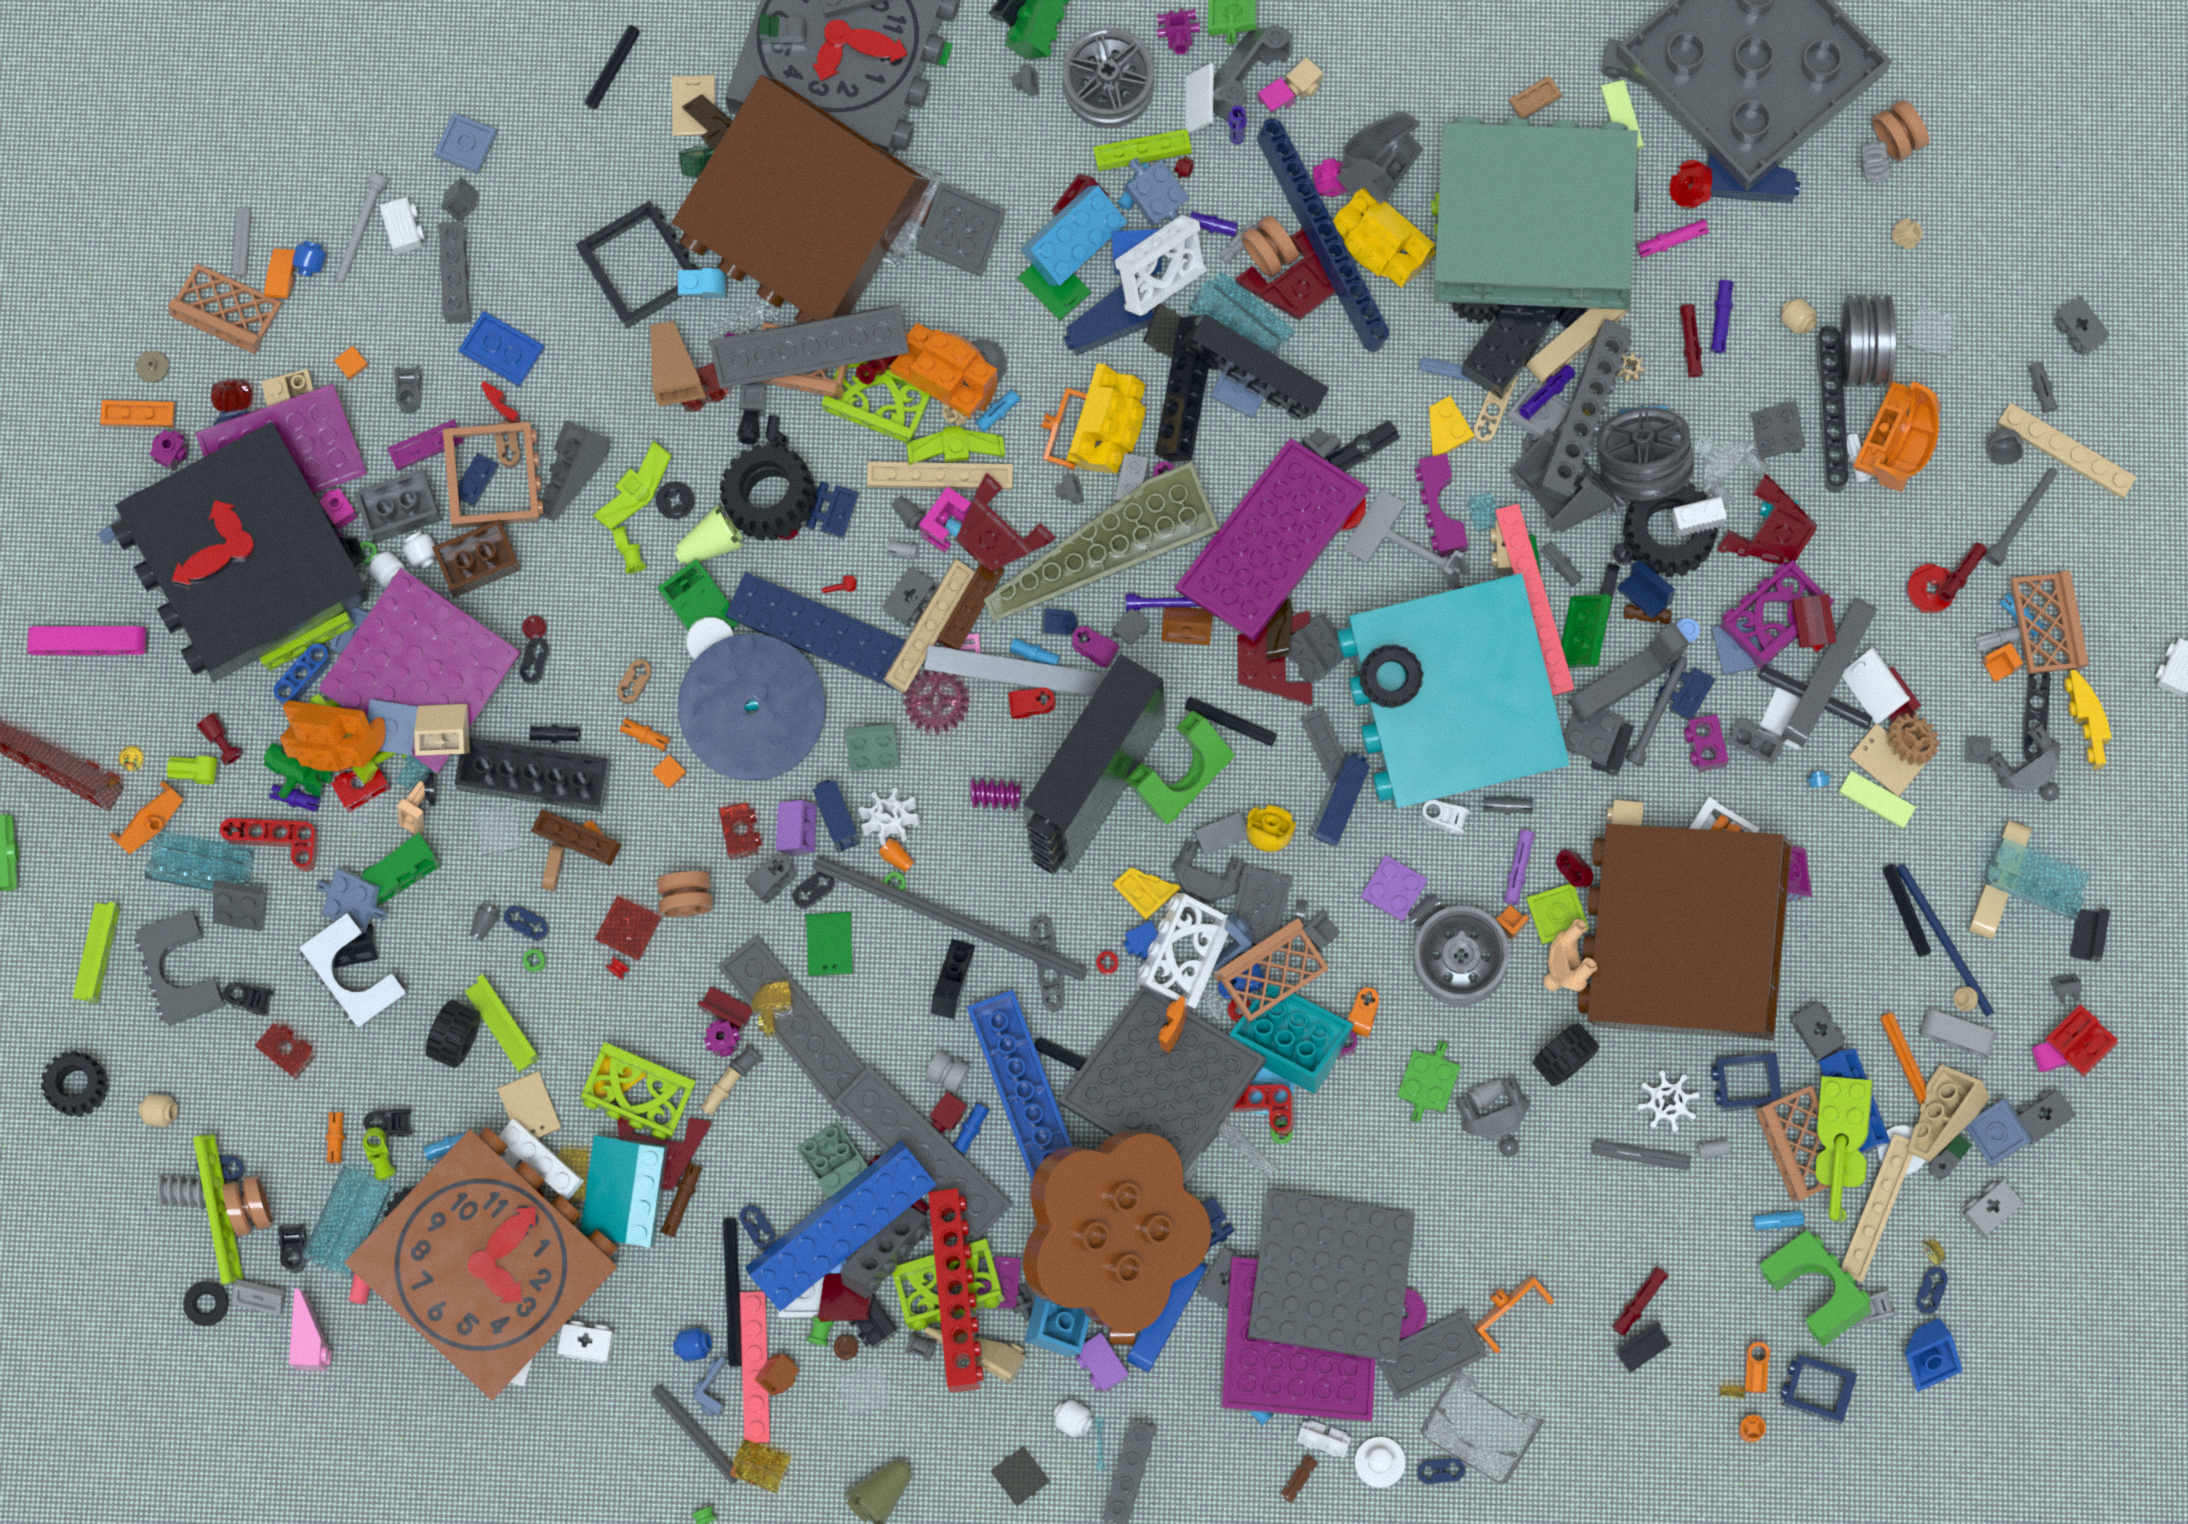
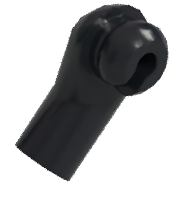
[765,415,789,448]

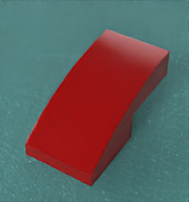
[481,381,521,423]

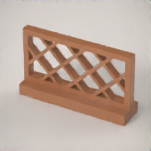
[168,264,282,355]
[758,322,848,399]
[2010,570,2089,674]
[1213,918,1329,1022]
[1754,1085,1831,1202]

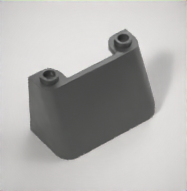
[1213,26,1292,122]
[1509,429,1617,533]

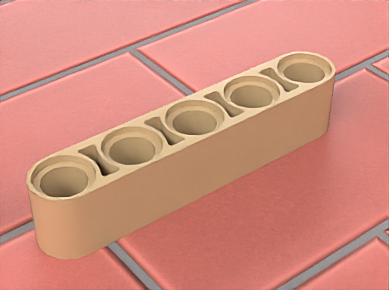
[1526,308,1630,384]
[1969,820,2032,940]

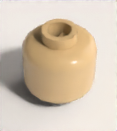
[1781,298,1817,334]
[138,1094,178,1127]

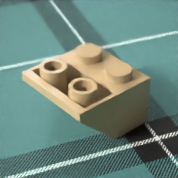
[261,369,313,406]
[414,704,470,756]

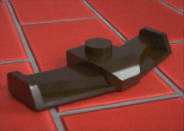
[682,94,733,154]
[1265,598,1294,660]

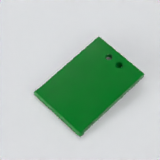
[1017,264,1091,321]
[805,912,853,977]

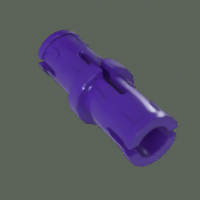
[1190,210,1238,238]
[269,784,321,813]

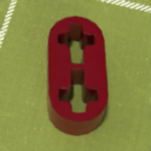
[1556,850,1593,888]

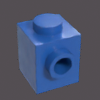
[1123,921,1158,960]

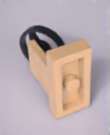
[397,772,435,835]

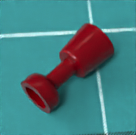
[196,713,243,766]

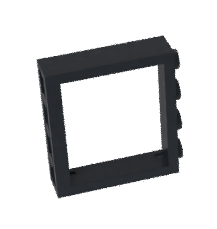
[575,201,698,329]

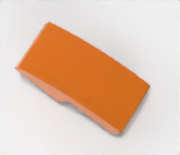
[264,248,295,299]
[1158,996,1187,1053]

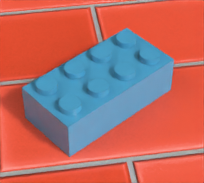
[1020,185,1127,286]
[1024,1295,1090,1357]

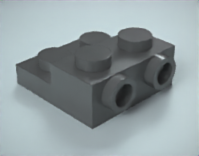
[1287,613,1344,684]

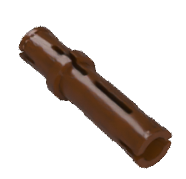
[660,1162,703,1238]

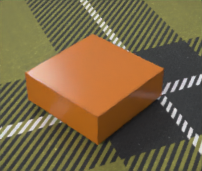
[334,346,368,380]
[651,755,687,790]

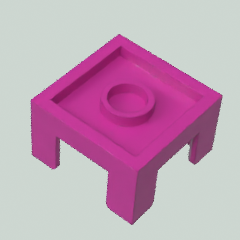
[919,486,972,554]

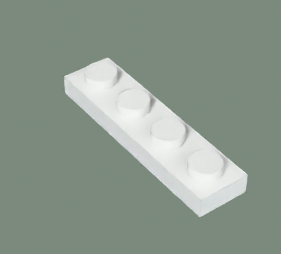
[498,1118,584,1200]

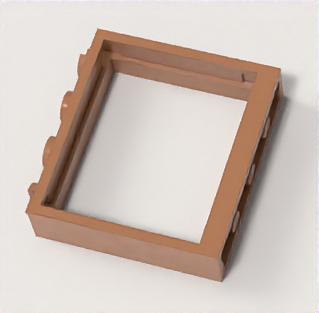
[443,422,543,529]

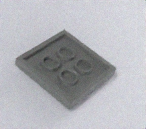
[914,182,1006,277]

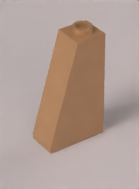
[650,321,706,407]

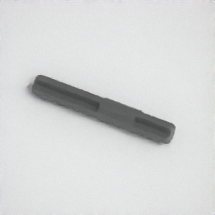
[1592,1140,1691,1170]

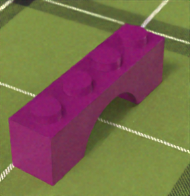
[1414,454,1468,557]

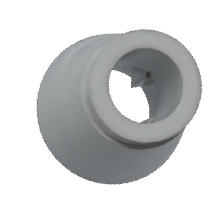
[1467,1079,1505,1111]

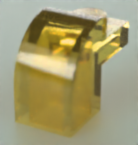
[751,981,793,1038]

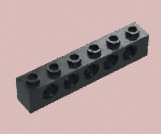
[1154,315,1208,462]

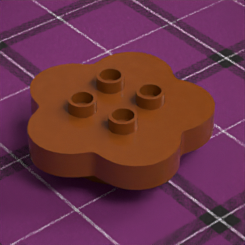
[1023,1130,1211,1332]

